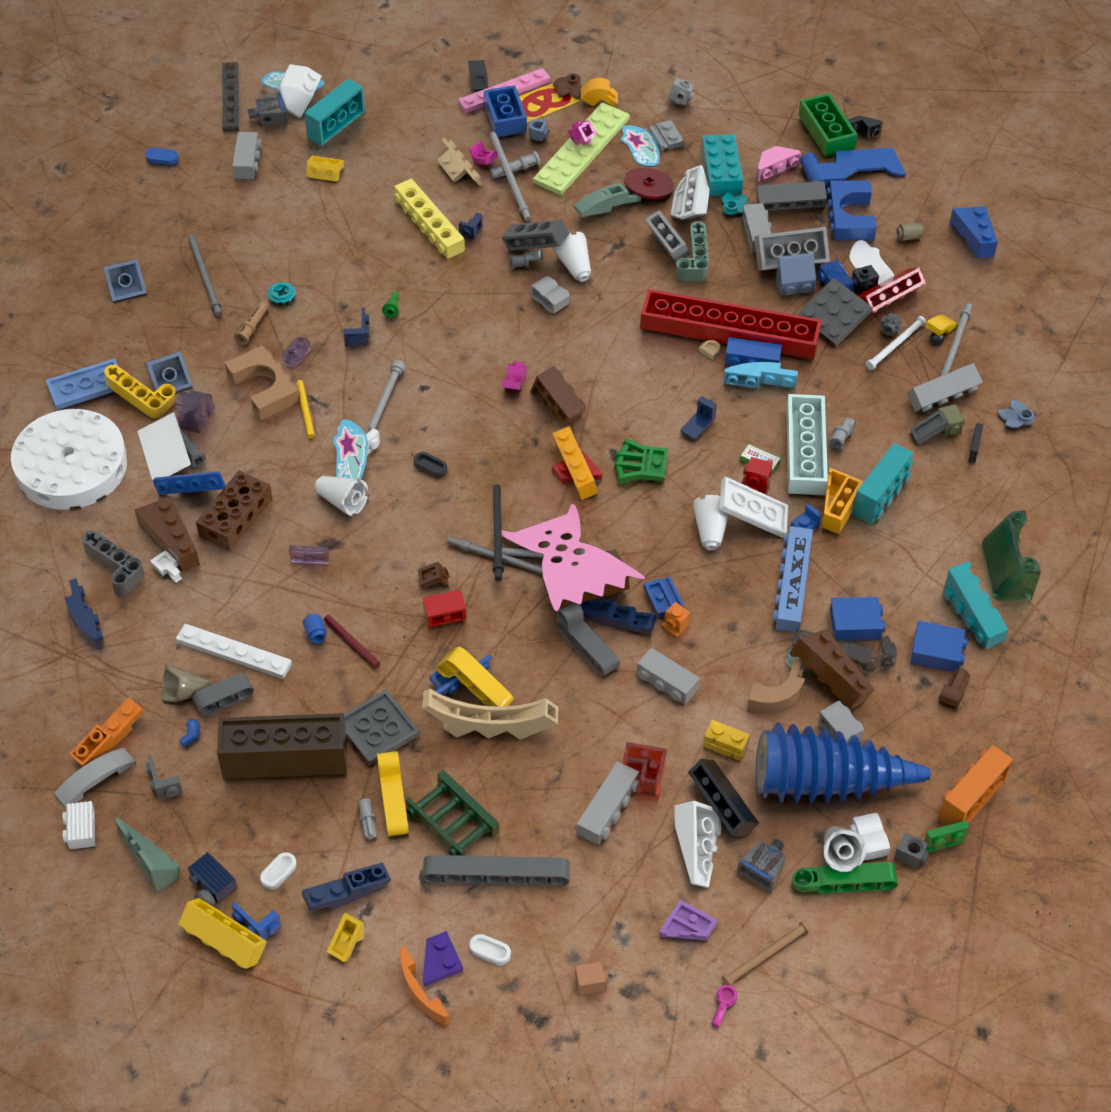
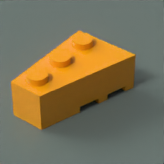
[822,468,864,534]

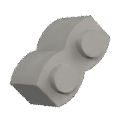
[530,276,570,314]

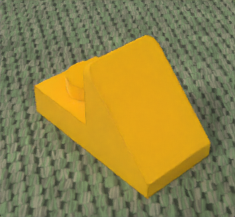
[326,913,364,962]

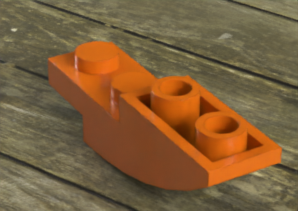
[69,697,145,767]

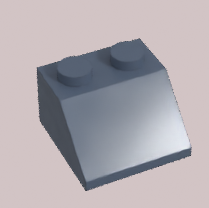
[776,253,816,296]
[144,351,193,392]

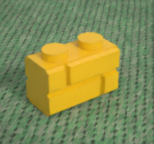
[703,720,750,761]

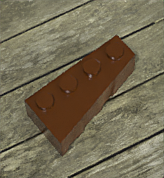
[134,496,200,571]
[789,629,875,709]

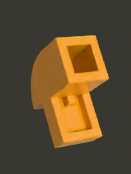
[581,78,618,107]

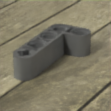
[82,530,144,596]
[557,602,620,676]

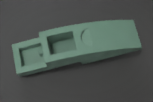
[574,183,641,217]

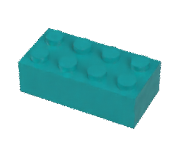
[304,78,365,146]
[701,134,743,196]
[852,443,914,524]

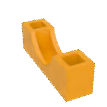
[552,426,599,500]

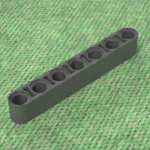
[422,855,570,886]

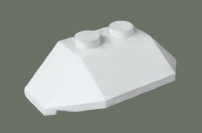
[279,64,322,119]
[671,165,710,219]

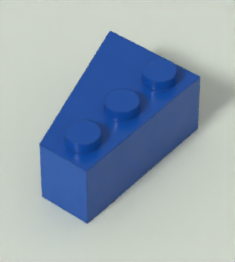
[950,206,998,258]

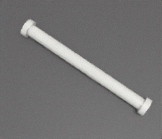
[865,316,926,370]

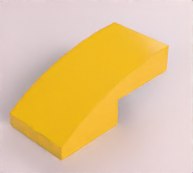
[925,315,958,336]

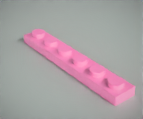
[458,68,550,113]

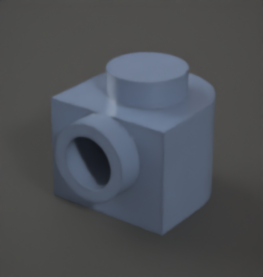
[529,119,550,142]

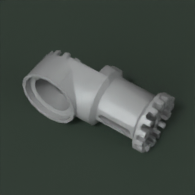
[828,417,856,450]

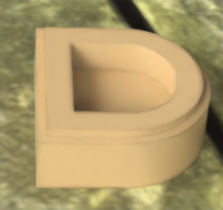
[699,340,720,360]

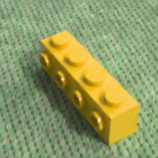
[178,898,267,969]

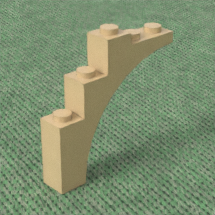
[422,689,559,740]

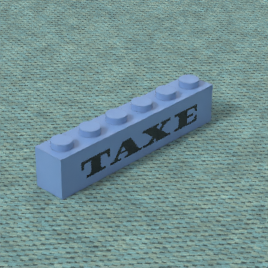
[773,526,813,633]

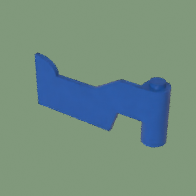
[800,147,906,189]

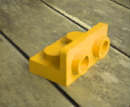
[306,156,344,182]

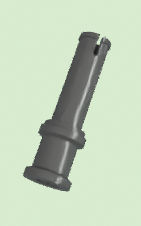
[178,424,206,468]

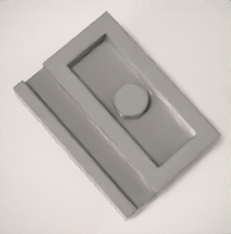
[649,120,684,151]

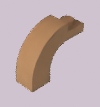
[747,659,805,714]

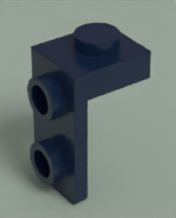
[344,308,370,346]
[680,396,717,440]

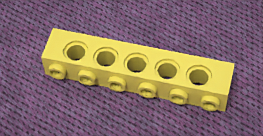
[394,178,465,259]

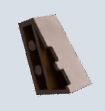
[530,366,586,426]

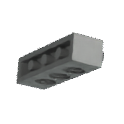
[501,220,570,251]

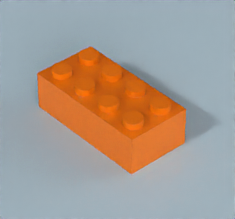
[938,745,1013,826]

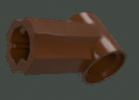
[938,668,971,708]

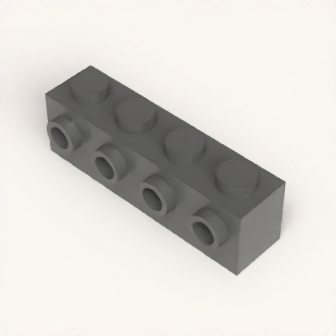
[756,180,827,211]

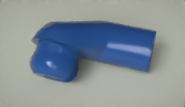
[179,719,200,748]

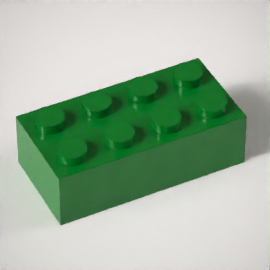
[798,93,858,157]

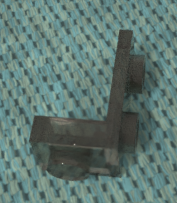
[857,636,897,674]

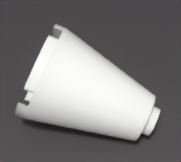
[553,232,591,282]
[315,476,368,516]
[693,495,729,550]
[823,826,866,872]

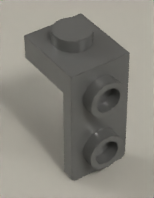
[145,754,183,799]

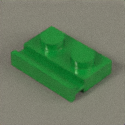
[924,821,969,852]

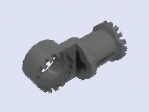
[509,249,544,270]

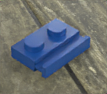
[643,576,684,618]

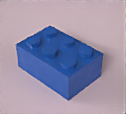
[484,85,527,137]

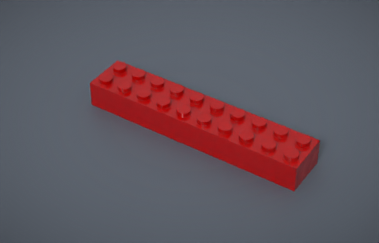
[640,289,822,360]

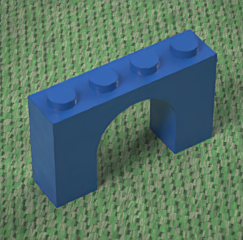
[826,181,877,240]

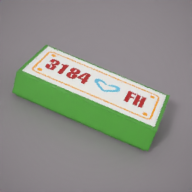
[739,444,781,474]

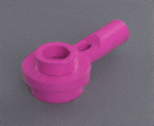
[711,985,738,1028]

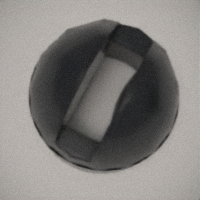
[929,332,944,346]

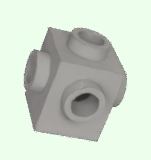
[668,78,694,105]

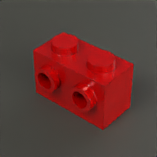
[742,457,773,495]
[423,590,467,628]

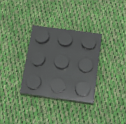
[797,278,873,347]
[344,689,420,766]

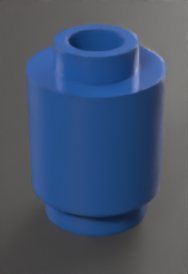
[302,614,327,644]

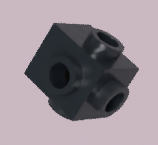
[851,265,879,294]

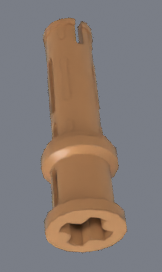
[234,300,269,345]

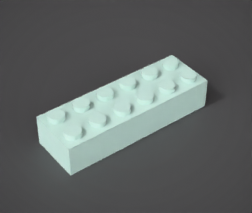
[786,394,828,495]

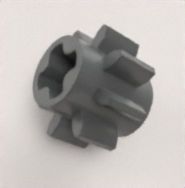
[880,313,903,336]

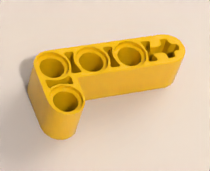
[104,364,175,419]
[436,647,514,707]
[377,751,409,837]

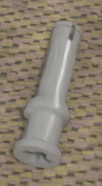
[490,151,540,180]

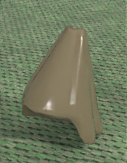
[162,662,213,702]

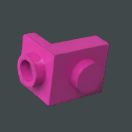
[469,141,498,165]

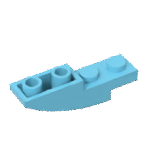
[723,362,798,388]

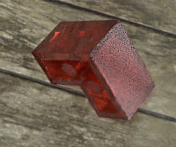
[623,742,667,797]

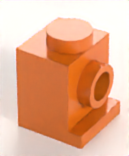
[662,602,691,638]

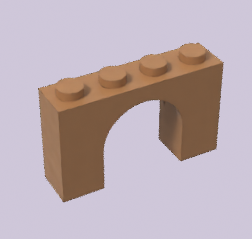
[225,345,300,420]

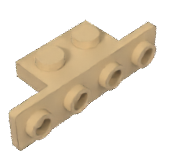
[437,138,482,186]

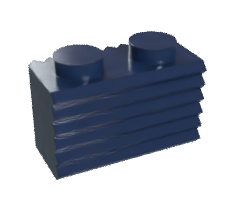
[188,852,237,903]

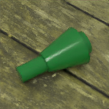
[382,291,399,318]

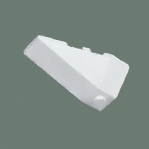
[674,801,721,888]

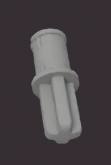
[358,799,377,840]

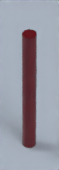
[324,614,380,668]

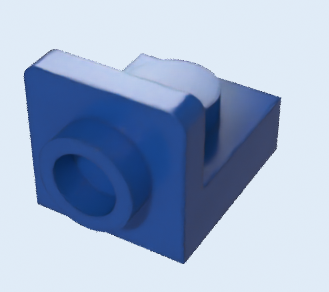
[790,504,821,530]

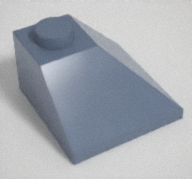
[103,259,147,301]

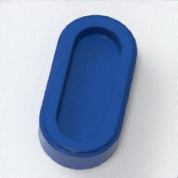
[145,148,179,165]

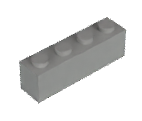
[907,363,983,412]
[577,761,640,845]

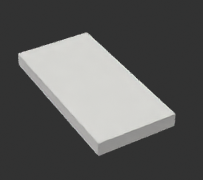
[719,477,788,538]

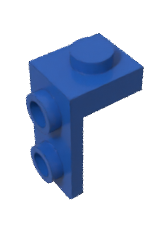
[231,902,281,939]

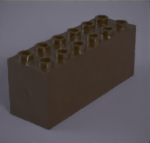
[217,713,347,779]

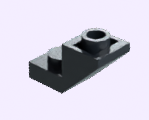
[468,60,488,91]
[848,115,883,139]

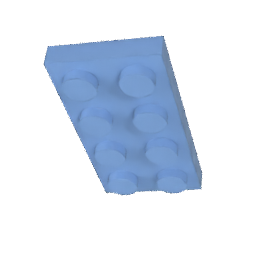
[45,358,127,410]

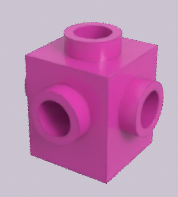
[568,120,597,146]

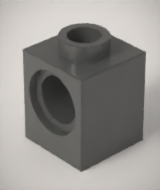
[894,833,929,869]

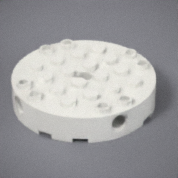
[11,409,127,510]

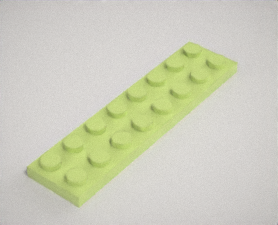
[533,103,630,196]

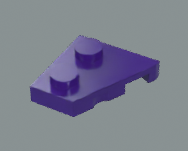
[423,931,463,987]

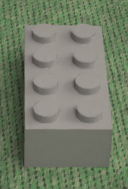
[754,227,830,271]

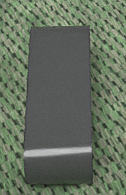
[192,673,254,716]

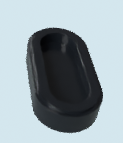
[413,452,448,478]

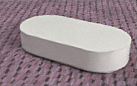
[260,853,297,890]
[469,934,511,966]

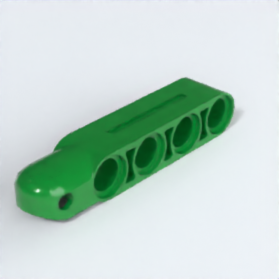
[792,862,898,894]

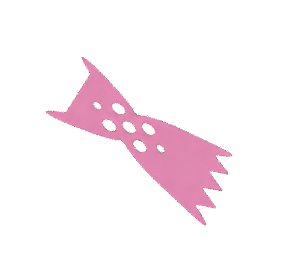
[501,504,645,611]

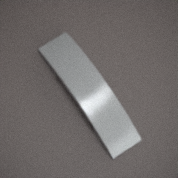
[54,748,136,808]

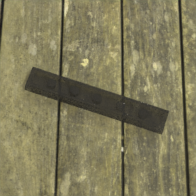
[222,62,239,132]

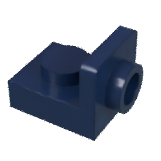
[458,213,483,240]

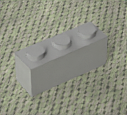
[232,132,262,179]
[742,203,772,253]
[645,210,690,263]
[636,648,700,704]

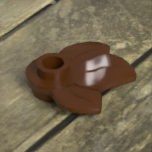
[553,73,582,99]

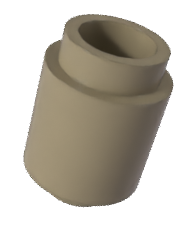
[896,222,923,241]

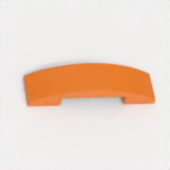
[400,946,449,1026]

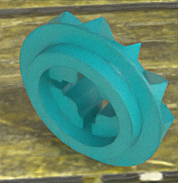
[268,282,296,305]

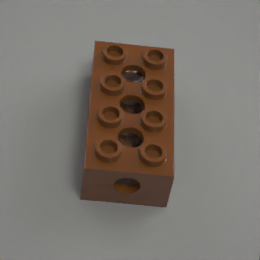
[196,471,272,551]

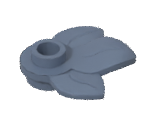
[998,399,1035,428]

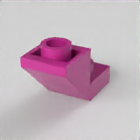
[502,361,528,390]

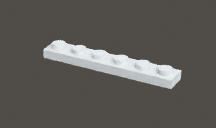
[176,624,292,680]

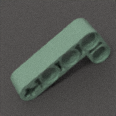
[675,221,709,281]

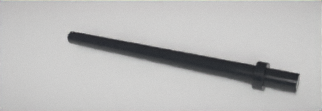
[492,484,504,582]

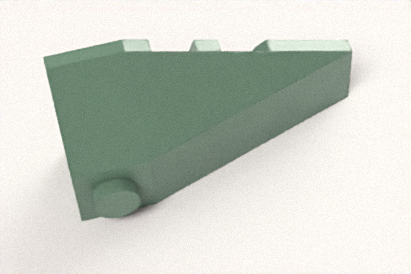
[114,818,180,892]

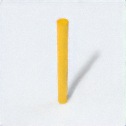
[296,380,315,439]

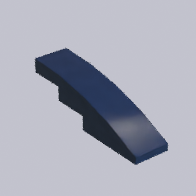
[579,599,657,634]

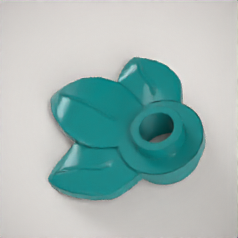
[722,192,749,215]

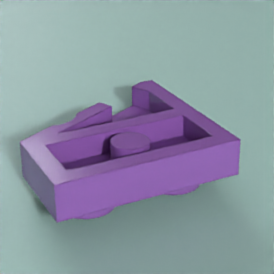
[659,900,718,940]

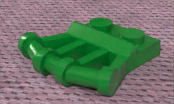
[614,439,668,484]

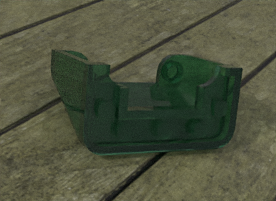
[981,510,1041,601]

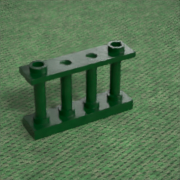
[406,770,499,856]

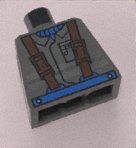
[247,92,287,126]
[737,839,786,892]

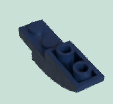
[65,578,104,650]
[302,862,391,912]

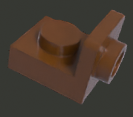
[418,562,450,589]

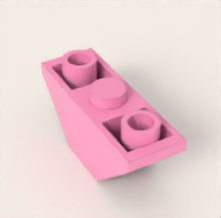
[757,146,801,182]

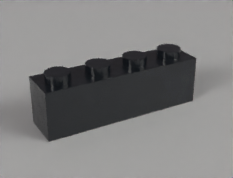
[688,759,759,837]

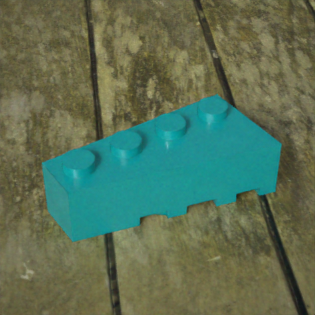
[943,561,1009,649]

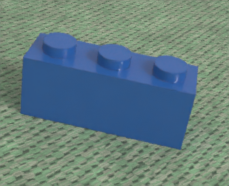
[725,337,782,366]

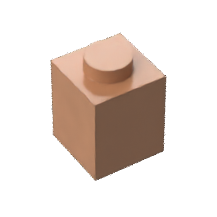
[575,962,609,995]

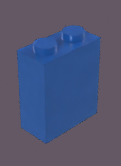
[829,597,886,641]
[910,621,967,672]

